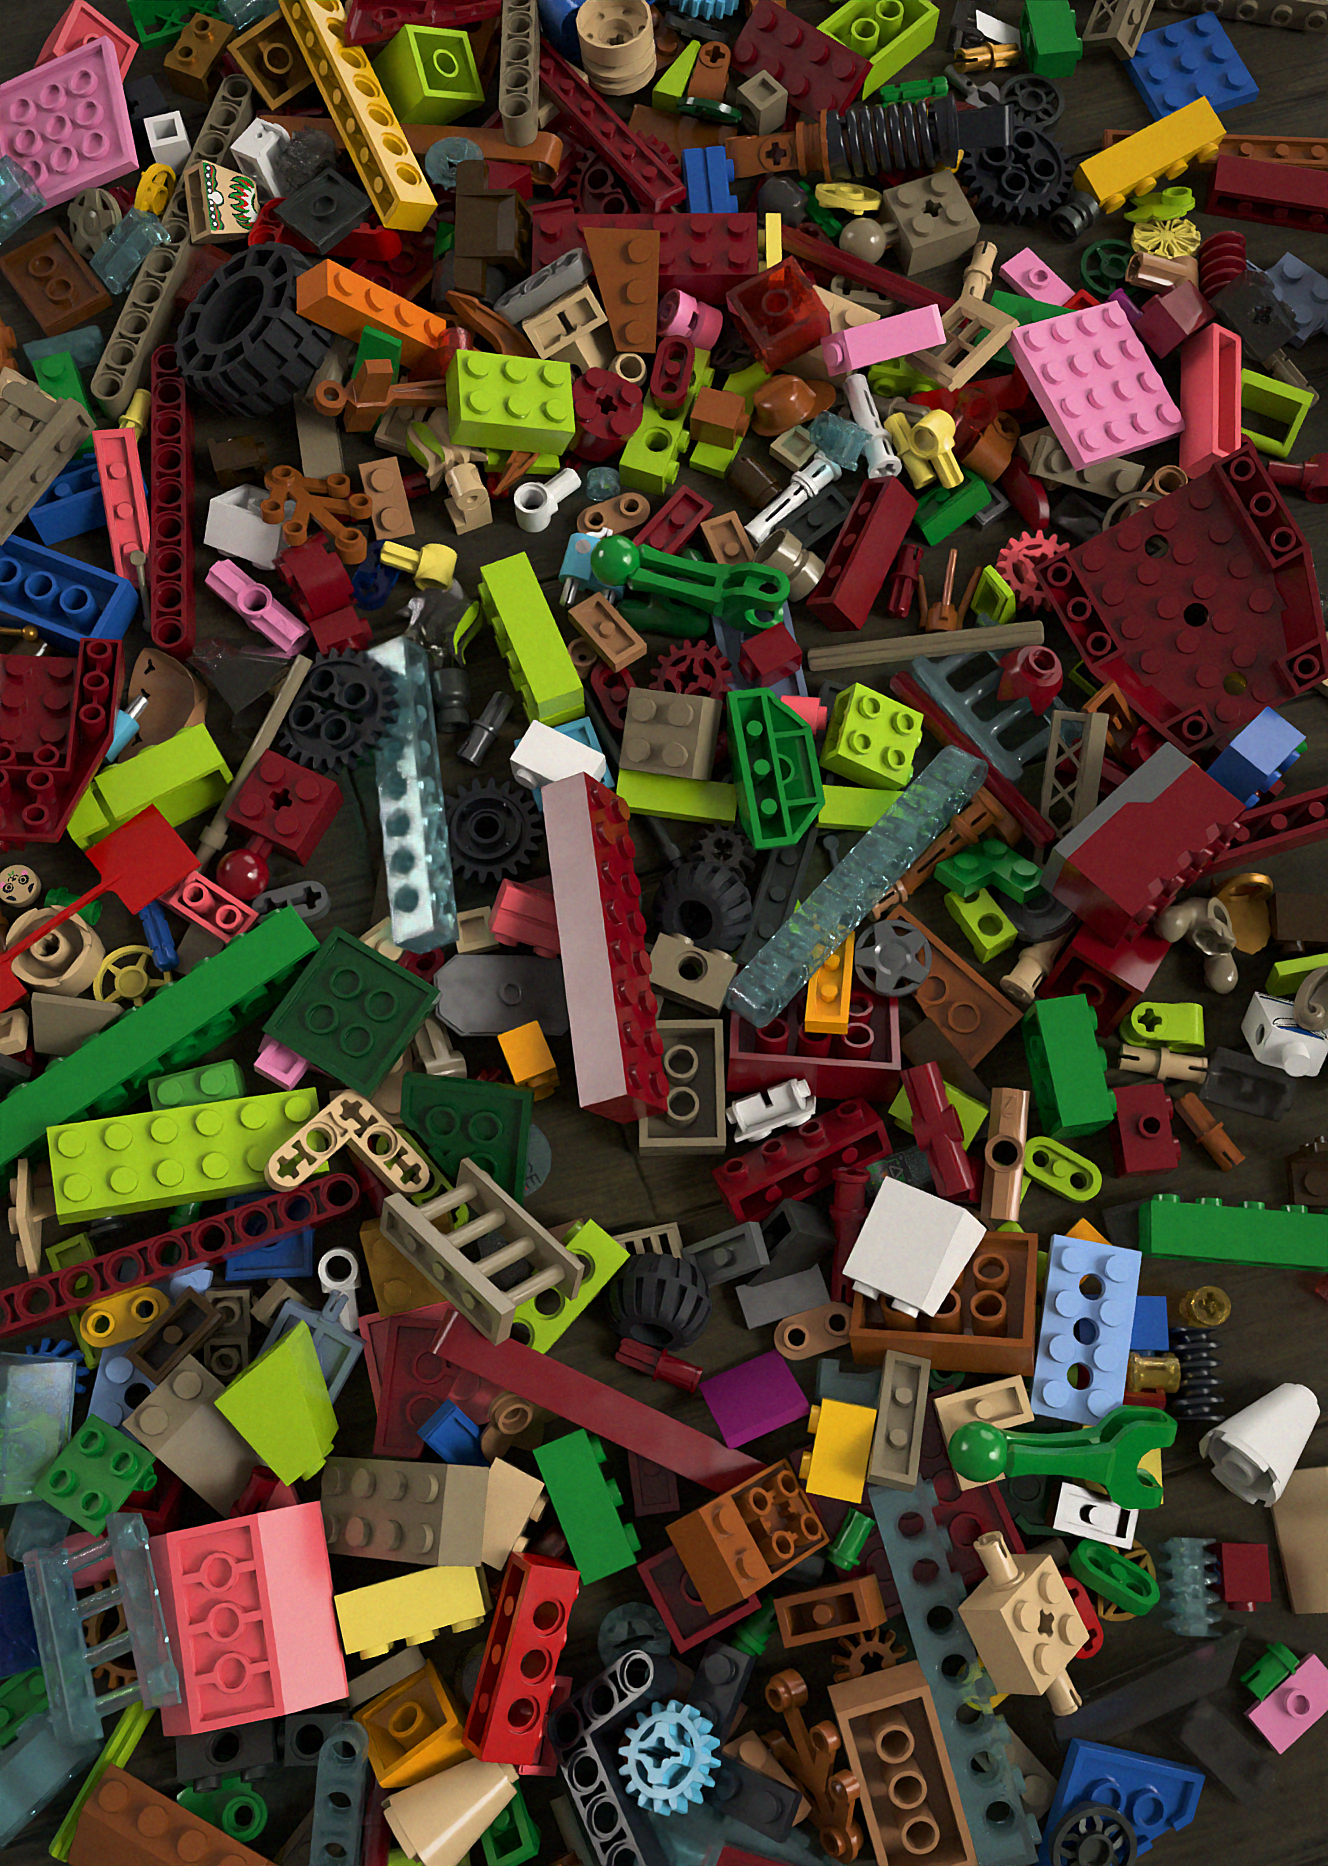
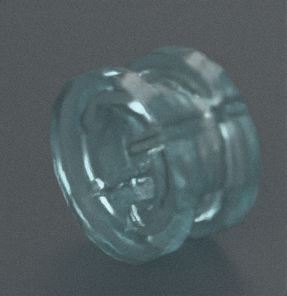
[586,467,620,502]

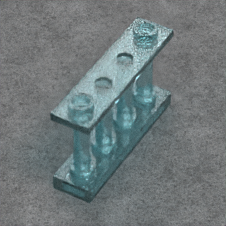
[908,612,1083,788]
[22,1513,182,1748]

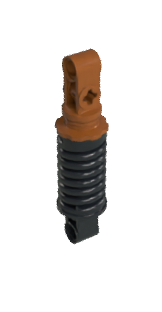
[724,93,1015,183]

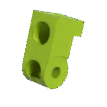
[944,888,1018,964]

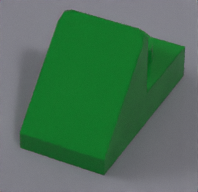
[480,1779,542,1866]

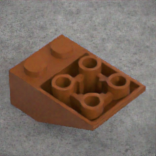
[665,1457,830,1615]

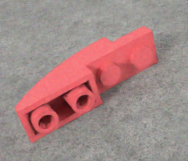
[157,870,261,945]

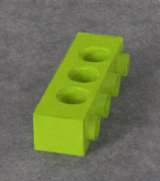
[619,347,715,497]
[507,1219,631,1392]

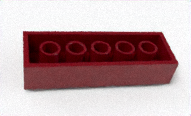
[531,213,758,305]

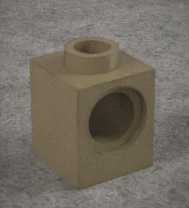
[736,69,788,136]

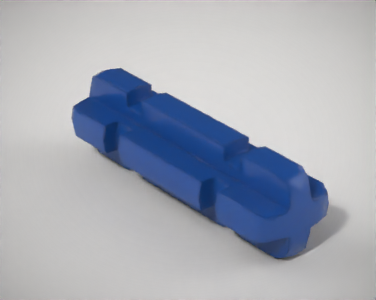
[138,899,180,972]

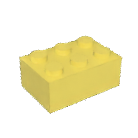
[334,1561,493,1660]

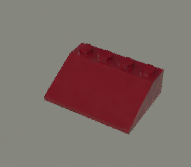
[726,967,901,1103]

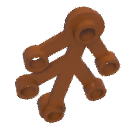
[260,465,373,564]
[759,1668,864,1864]

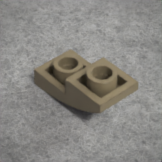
[203,1286,253,1382]

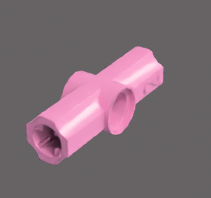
[204,559,313,658]

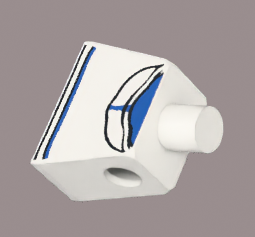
[1241,991,1328,1077]

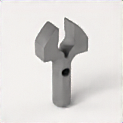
[943,64,1000,110]

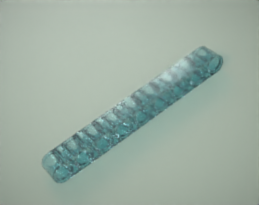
[724,745,988,1028]

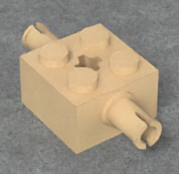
[957,1531,1090,1716]

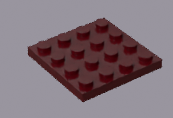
[788,1383,1027,1619]

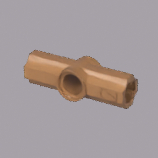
[980,1088,1031,1222]

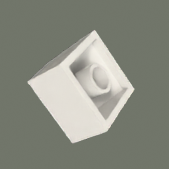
[204,483,312,570]

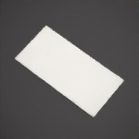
[976,10,1021,50]

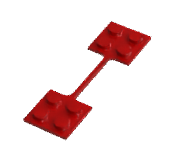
[0,803,202,1014]

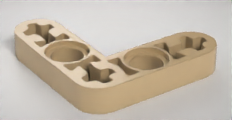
[264,1092,430,1198]

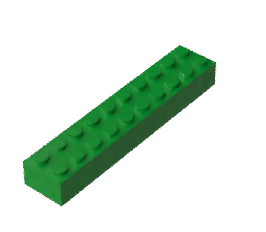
[0,904,321,1199]

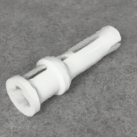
[842,374,902,479]
[743,450,842,547]

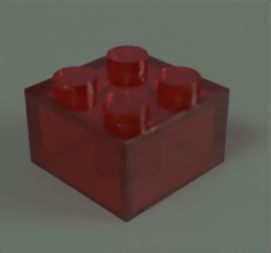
[725,255,832,375]

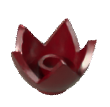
[995,645,1063,717]

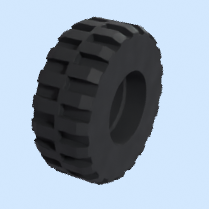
[174,241,335,418]

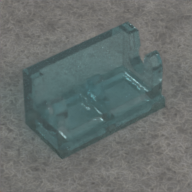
[89,208,172,295]

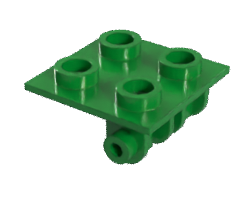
[32,1413,157,1538]

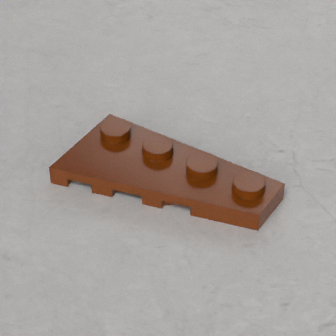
[872,904,1024,1069]

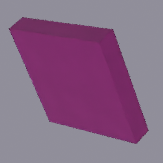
[698,1349,811,1450]

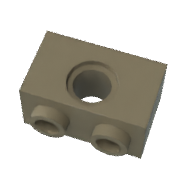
[649,933,738,1019]

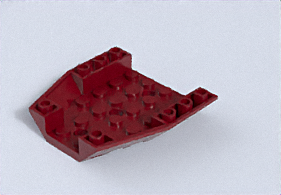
[1032,443,1328,756]

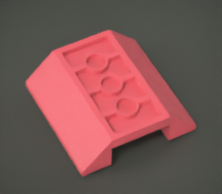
[140,1501,349,1736]

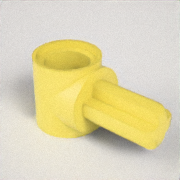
[907,410,964,489]
[380,541,457,595]

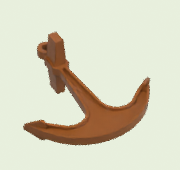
[313,290,541,496]

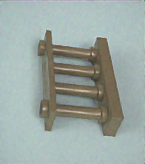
[379,1157,585,1346]

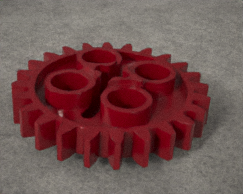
[568,129,683,214]

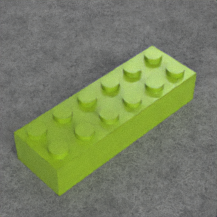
[46,1087,329,1225]

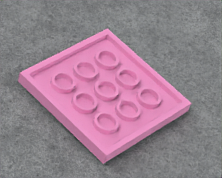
[0,35,139,223]
[1006,300,1185,471]

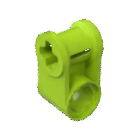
[1119,1002,1205,1053]

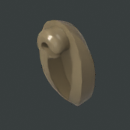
[1292,965,1328,1032]

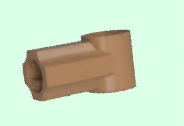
[1125,250,1199,293]

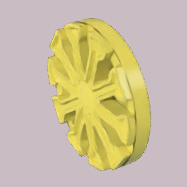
[1130,217,1201,260]

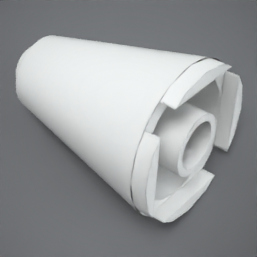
[1199,1383,1320,1507]

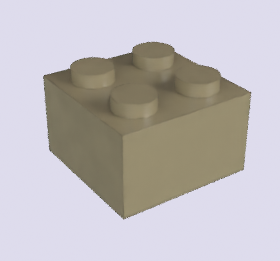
[619,687,723,781]

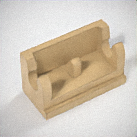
[549,310,622,384]

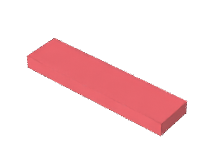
[92,427,151,589]

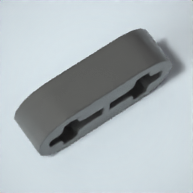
[251,881,331,926]

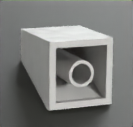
[842,1176,987,1318]

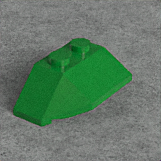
[726,687,826,851]

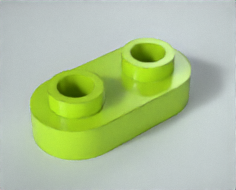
[1023,1136,1102,1203]

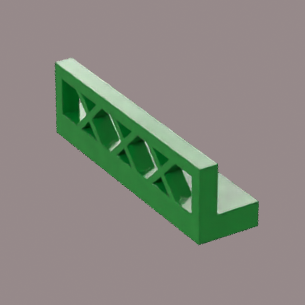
[126,0,277,51]

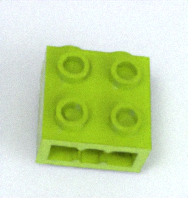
[818,682,924,791]

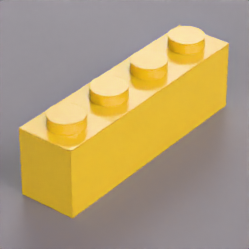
[1072,96,1227,214]

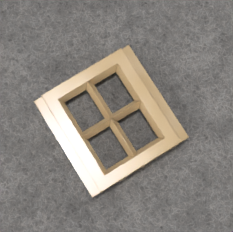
[904,294,1020,392]

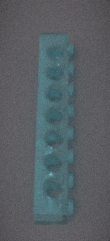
[365,635,460,955]
[866,1471,1043,1866]

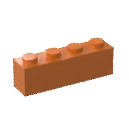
[296,258,447,372]

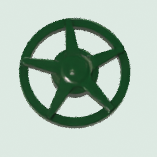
[676,97,743,127]
[1079,239,1142,302]

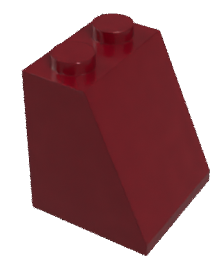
[1036,915,1173,1039]

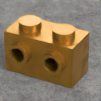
[163,12,237,105]

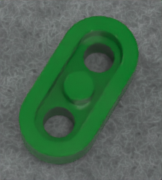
[1069,1539,1160,1616]

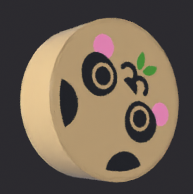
[0,865,41,908]

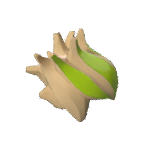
[406,407,488,495]

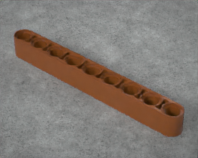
[257,115,563,185]

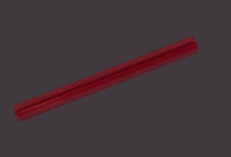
[781,223,970,329]
[889,670,1057,849]

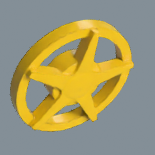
[132,163,177,235]

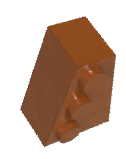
[582,227,660,353]

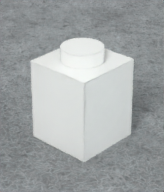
[144,111,192,175]

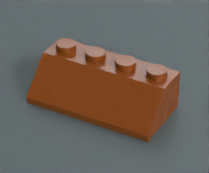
[67,1763,279,1866]

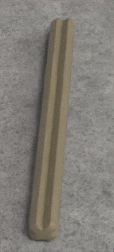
[807,620,1044,671]

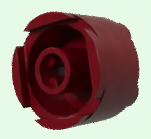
[568,367,643,462]
[271,531,357,623]

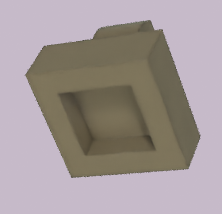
[250,1278,312,1329]

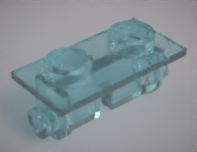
[23,325,106,375]

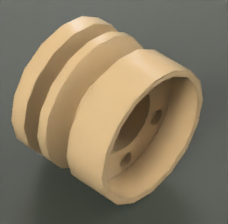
[576,0,657,96]

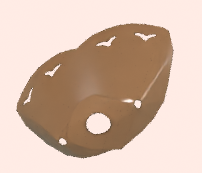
[118,647,209,764]

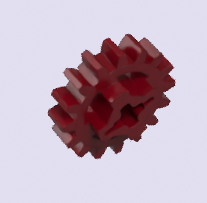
[649,639,736,711]

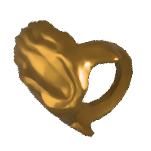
[1210,873,1273,955]

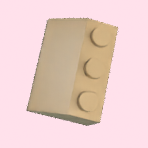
[1270,1465,1328,1614]

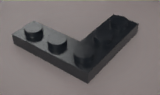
[665,1637,803,1843]

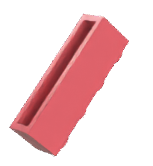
[1179,323,1241,480]

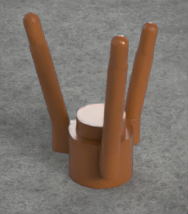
[917,549,982,634]

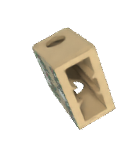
[183,160,267,244]

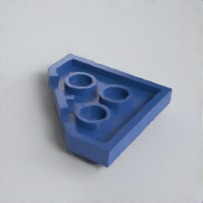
[1034,1737,1206,1866]

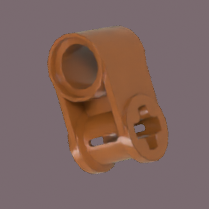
[687,41,731,107]
[960,411,1021,485]

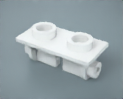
[726,1078,816,1142]

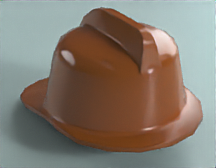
[751,374,836,437]

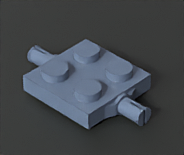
[1244,252,1328,349]
[256,1290,367,1406]

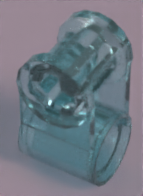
[810,411,873,471]

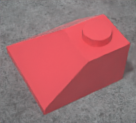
[34,0,139,83]

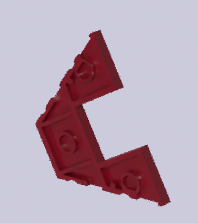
[343,0,503,48]

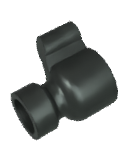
[413,668,470,733]

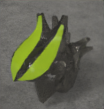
[395,578,483,670]

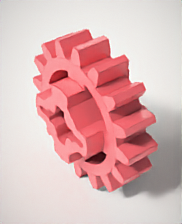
[995,530,1070,614]

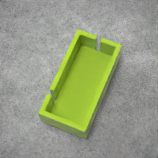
[477,551,586,728]
[66,722,234,853]

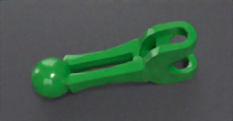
[590,535,790,635]
[948,1405,1178,1509]

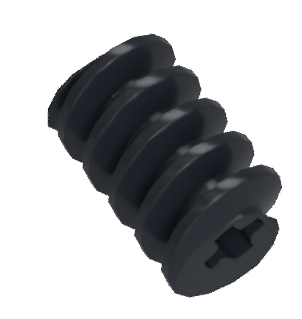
[1166,1327,1226,1422]

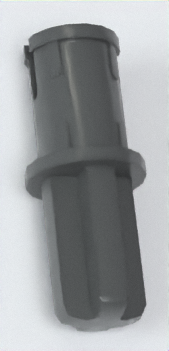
[456,691,514,768]

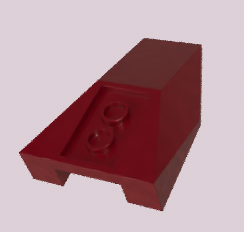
[0,638,126,843]

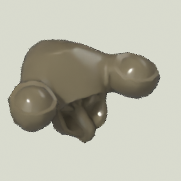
[1153,896,1238,994]

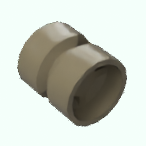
[752,528,825,602]

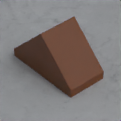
[1074,680,1141,764]

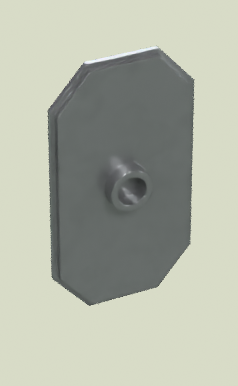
[433,955,570,1037]

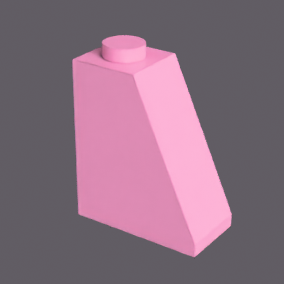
[820,304,946,377]

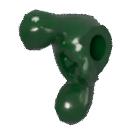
[615,548,710,638]

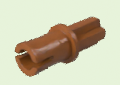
[1173,1092,1246,1173]

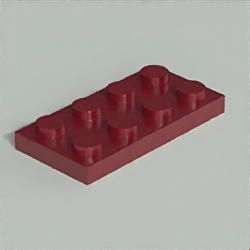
[729,0,874,123]

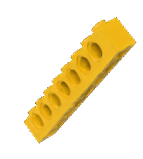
[277,0,438,232]

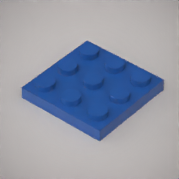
[1121,11,1260,122]

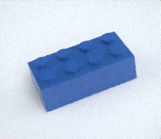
[0,534,142,656]

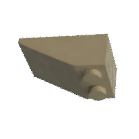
[122,1354,270,1520]

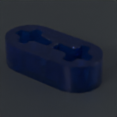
[351,539,402,611]

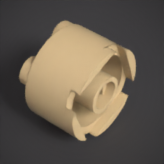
[6,905,106,998]

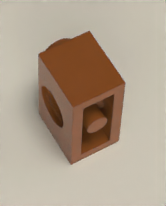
[773,1573,888,1648]

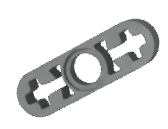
[493,248,593,325]

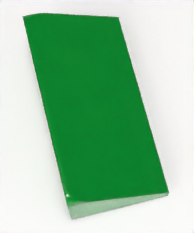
[911,465,992,546]

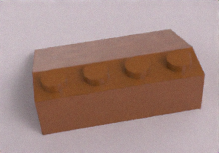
[849,1231,1038,1377]

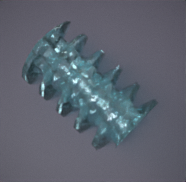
[1157,1537,1223,1637]

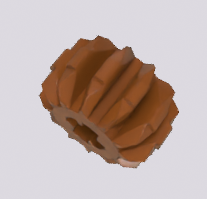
[831,1626,908,1684]

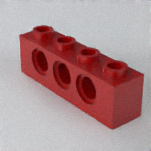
[461,1551,581,1766]

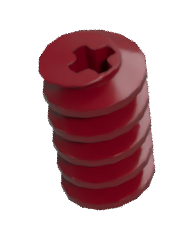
[1198,231,1248,320]

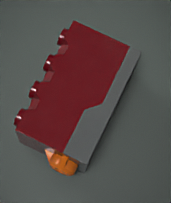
[1039,741,1246,949]

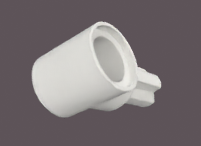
[514,468,581,532]
[318,1246,362,1332]

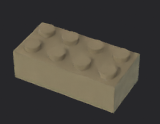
[320,1456,489,1567]

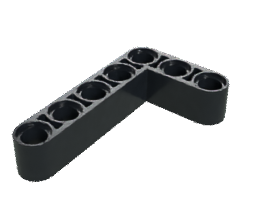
[547,1650,677,1866]

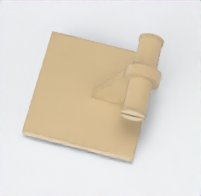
[8,1158,57,1280]

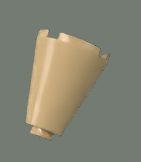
[381,1757,520,1866]

